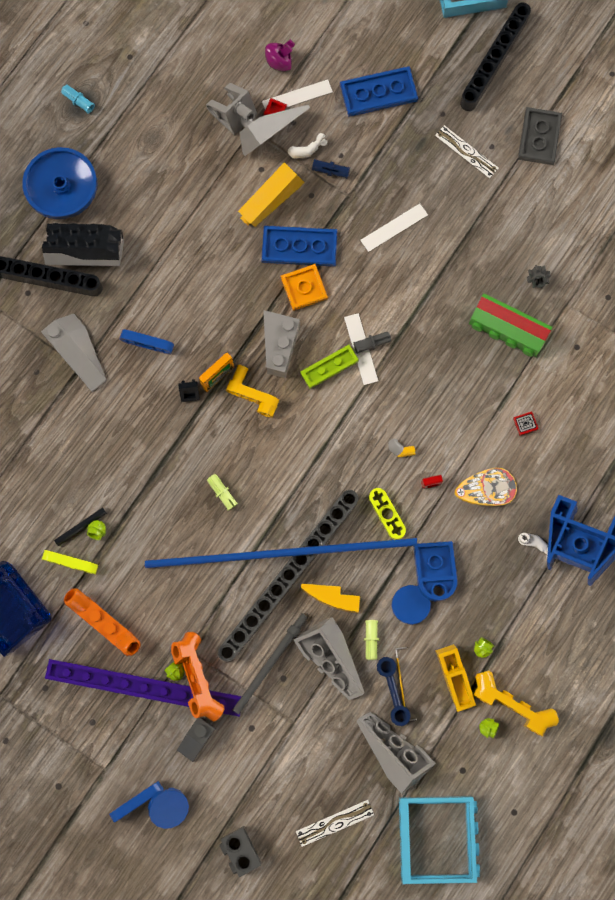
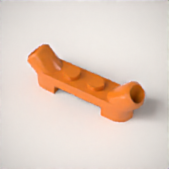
[64,588,141,656]
[171,632,225,722]

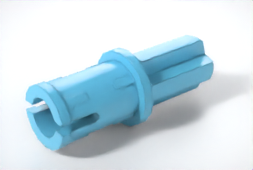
[61,85,95,114]

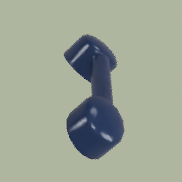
[377,657,411,726]

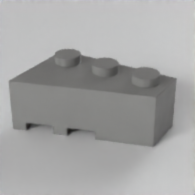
[263,310,300,378]

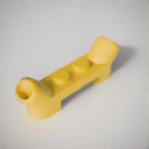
[473,671,559,737]

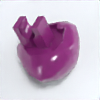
[265,39,295,71]

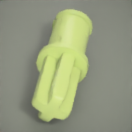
[207,474,238,511]
[364,620,379,660]

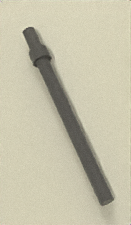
[232,613,308,715]

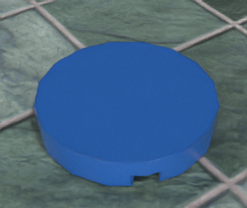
[391,585,431,625]
[148,788,189,829]

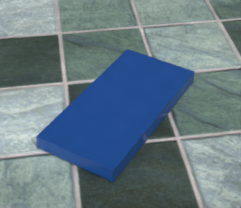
[340,66,418,117]
[262,226,337,267]

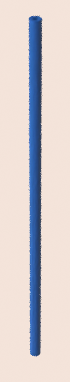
[145,538,418,568]

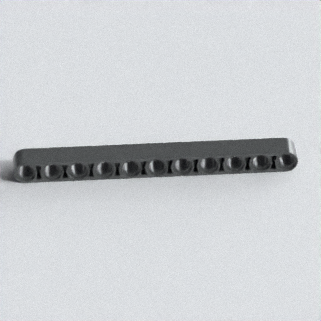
[218,490,358,662]

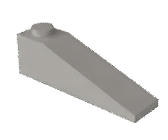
[239,105,310,156]
[41,313,107,393]
[294,617,365,700]
[356,712,436,794]

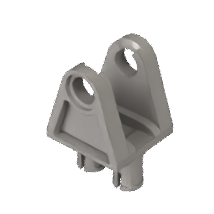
[206,83,257,135]

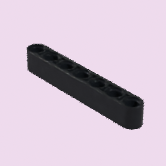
[460,2,531,111]
[0,256,103,296]

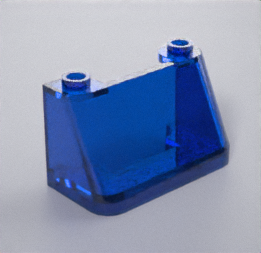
[0,561,52,657]

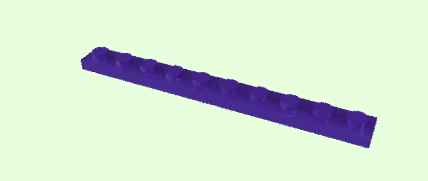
[45,659,242,717]

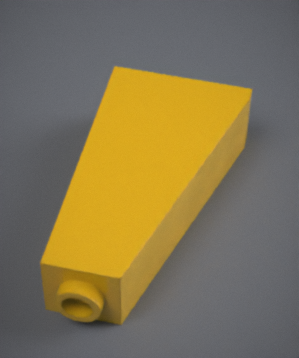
[238,162,305,227]

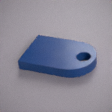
[413,541,457,602]

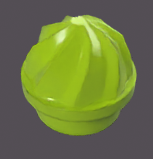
[87,520,106,540]
[474,637,494,658]
[164,662,185,681]
[479,718,499,738]

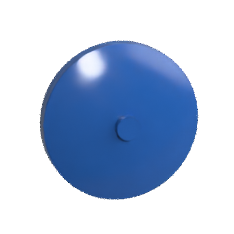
[22,147,97,219]

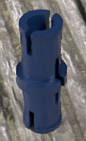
[312,159,350,179]

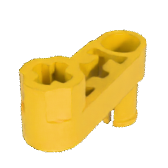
[226,365,279,418]

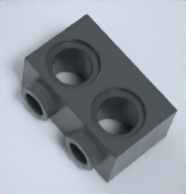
[219,826,262,877]

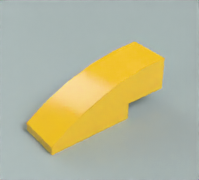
[301,584,360,613]
[435,644,476,712]

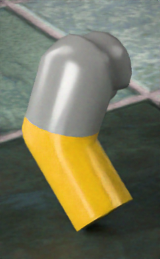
[388,439,416,457]

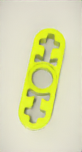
[369,488,406,540]
[42,550,98,575]

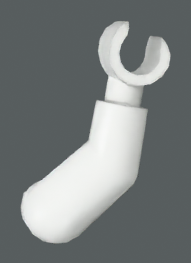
[288,133,327,159]
[518,533,548,558]

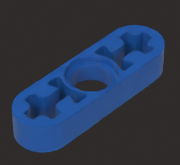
[119,329,174,354]
[109,781,164,823]

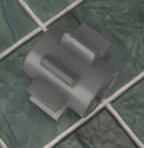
[527,265,551,289]

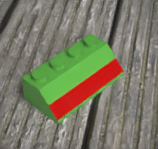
[469,293,552,357]

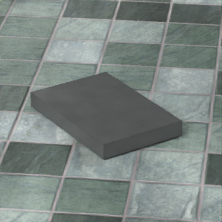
[518,107,562,165]

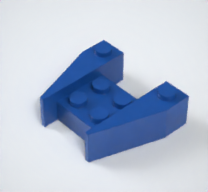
[547,495,615,586]

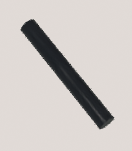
[54,507,107,546]

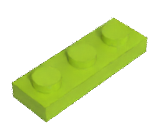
[300,345,359,389]

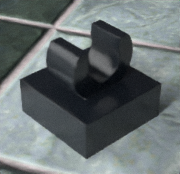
[178,379,200,402]

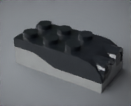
[42,223,124,266]

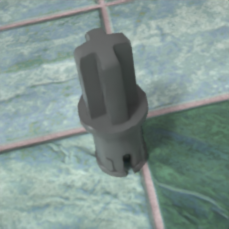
[353,332,391,354]

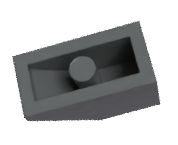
[177,717,216,762]

